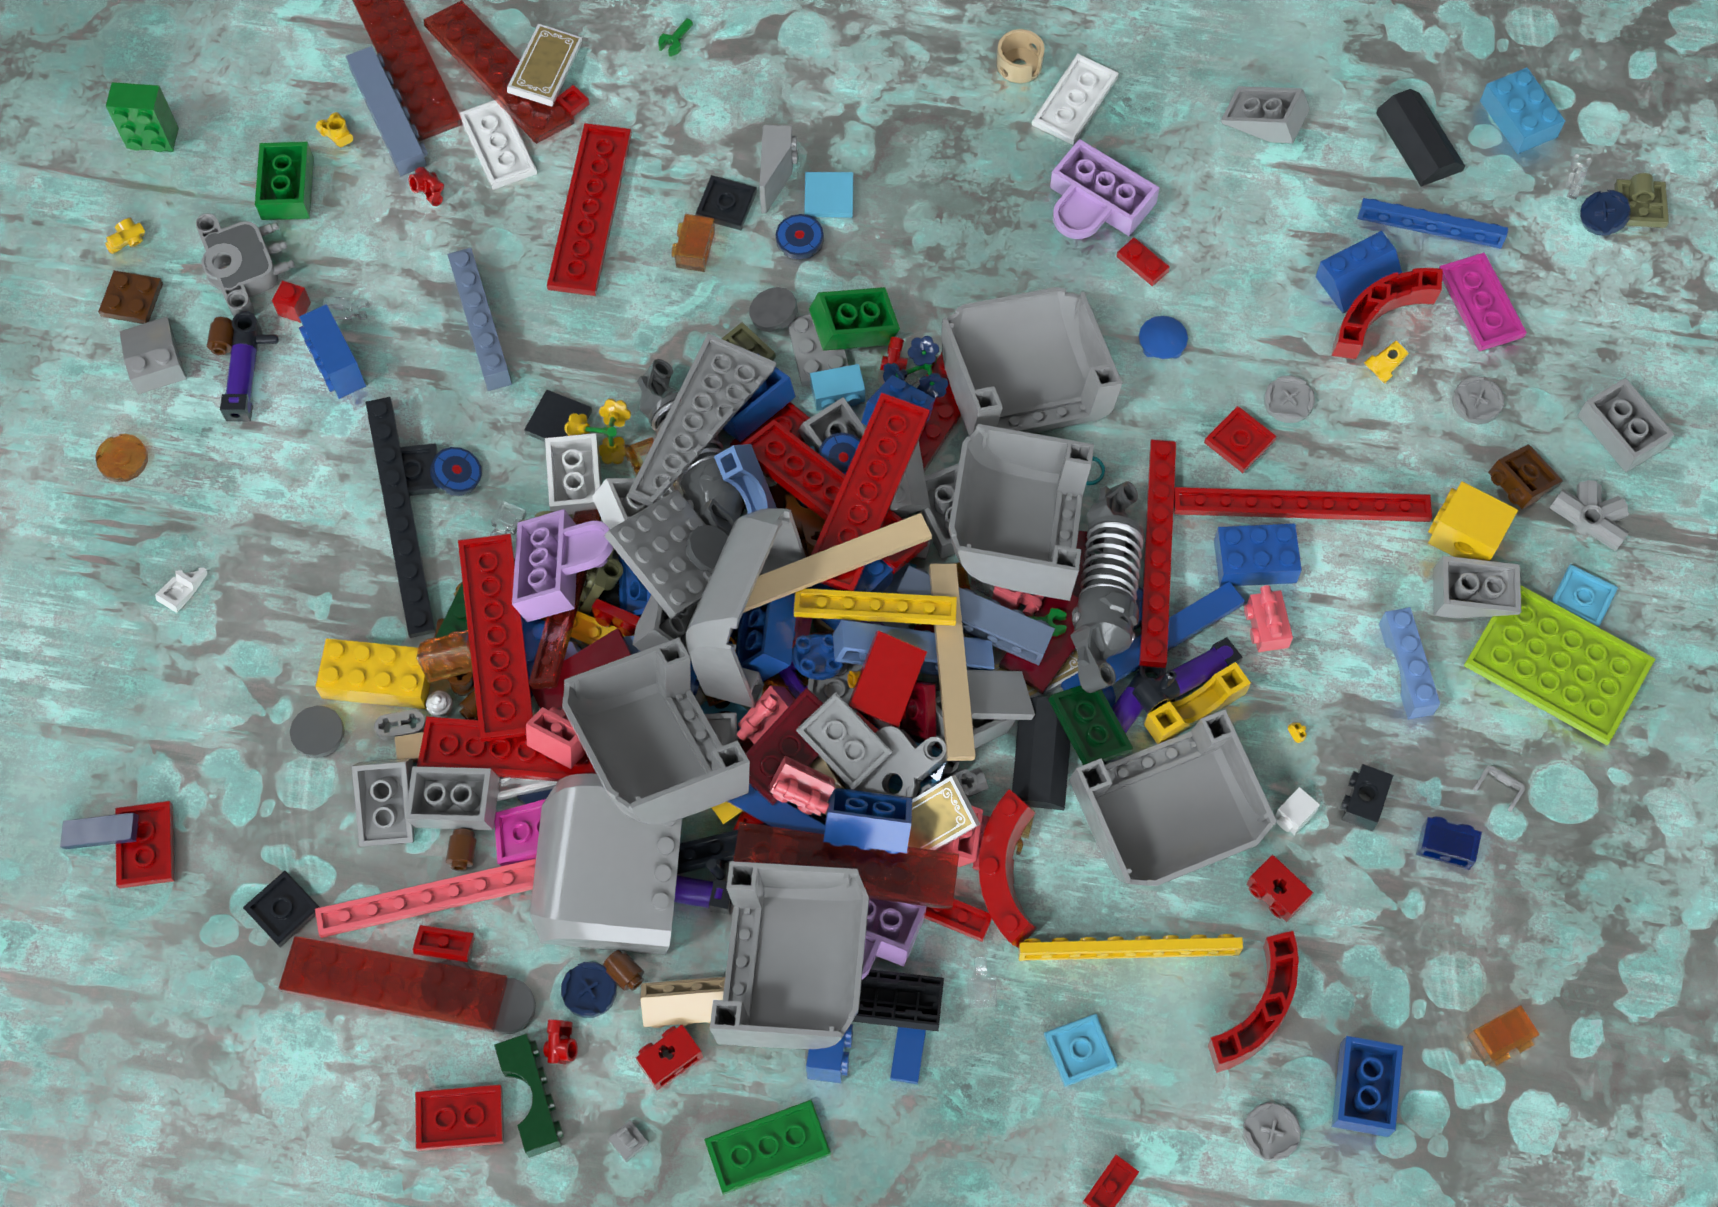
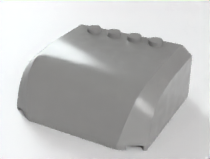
[941,287,1123,437]
[949,424,1094,601]
[686,508,806,708]
[562,638,750,824]
[1069,709,1277,886]
[530,774,682,955]
[710,861,869,1049]

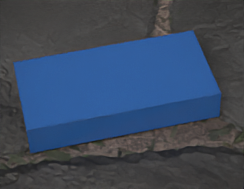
[890,1027,926,1084]

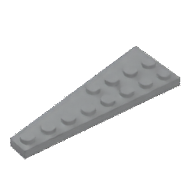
[628,333,777,506]

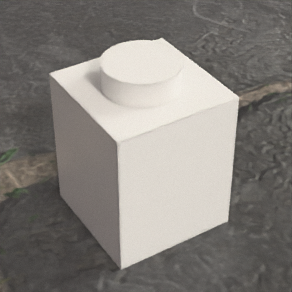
[1275,787,1320,836]

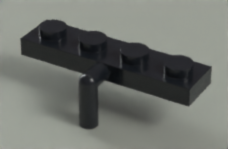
[677,823,772,880]

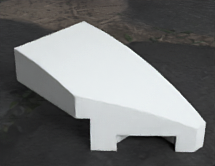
[155,567,207,613]

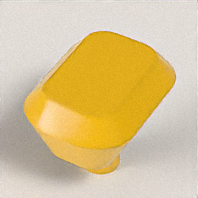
[1288,722,1307,743]

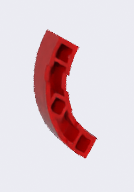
[1331,268,1443,359]
[979,789,1037,948]
[1208,931,1299,1073]

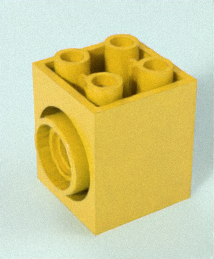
[1428,481,1518,561]

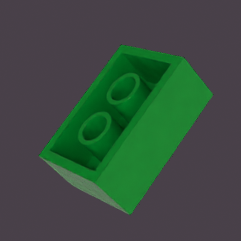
[106,82,179,152]
[255,142,314,220]
[809,287,900,351]

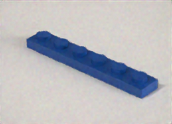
[1357,198,1508,249]

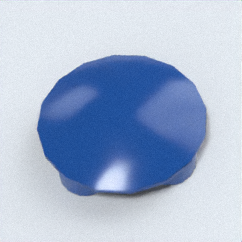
[1139,316,1188,359]
[792,634,844,680]

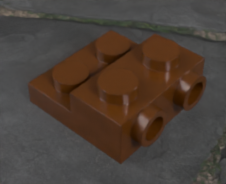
[1488,444,1563,509]

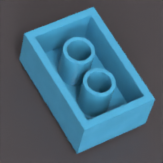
[1480,68,1565,154]

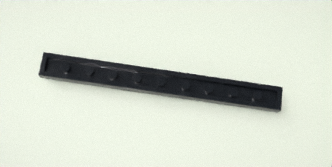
[365,397,435,638]

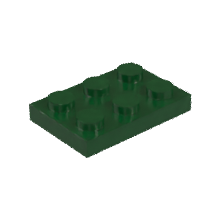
[1048,685,1133,765]

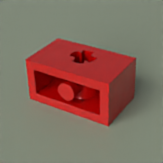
[1246,854,1314,922]
[635,1025,703,1091]

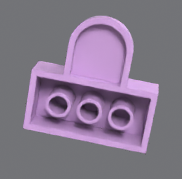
[1050,139,1160,239]
[512,509,613,622]
[862,881,927,979]

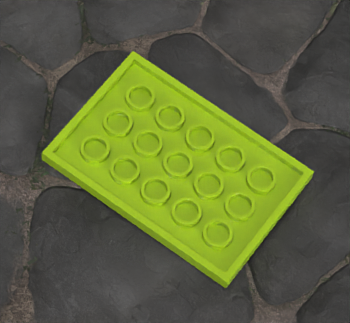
[1464,585,1655,746]

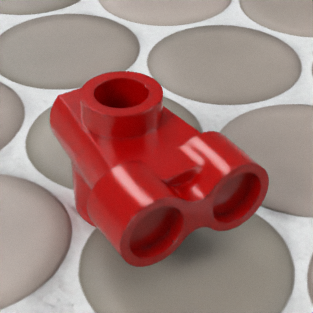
[409,167,444,206]
[880,337,908,371]
[543,1020,578,1064]

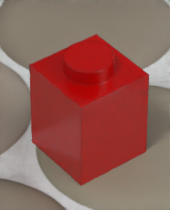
[272,280,311,323]

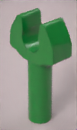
[658,18,693,57]
[1027,608,1067,636]

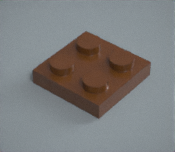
[98,270,163,324]

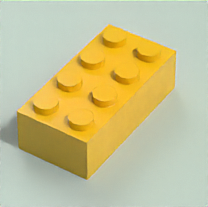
[315,638,434,709]

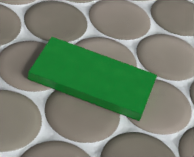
[704,1099,831,1195]

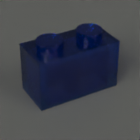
[1416,816,1482,870]

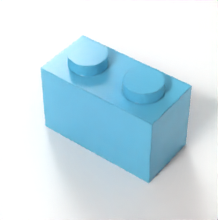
[810,364,865,411]

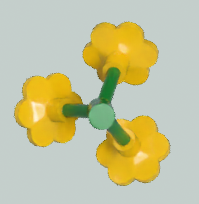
[565,399,631,464]

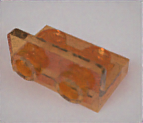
[416,630,473,683]

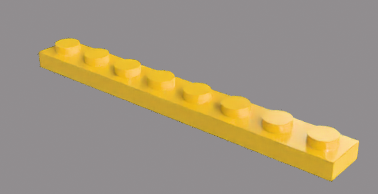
[1018,934,1243,961]

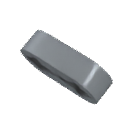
[374,710,426,741]

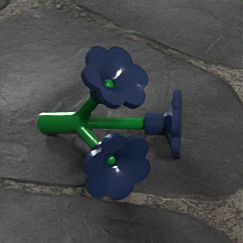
[883,336,948,398]

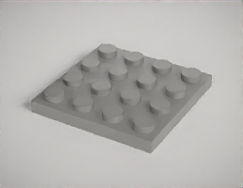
[604,490,712,619]

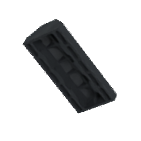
[1376,89,1465,187]
[1012,696,1071,811]
[852,969,944,1032]

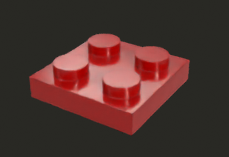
[1204,406,1277,473]

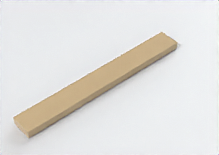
[743,513,932,613]
[929,564,976,761]

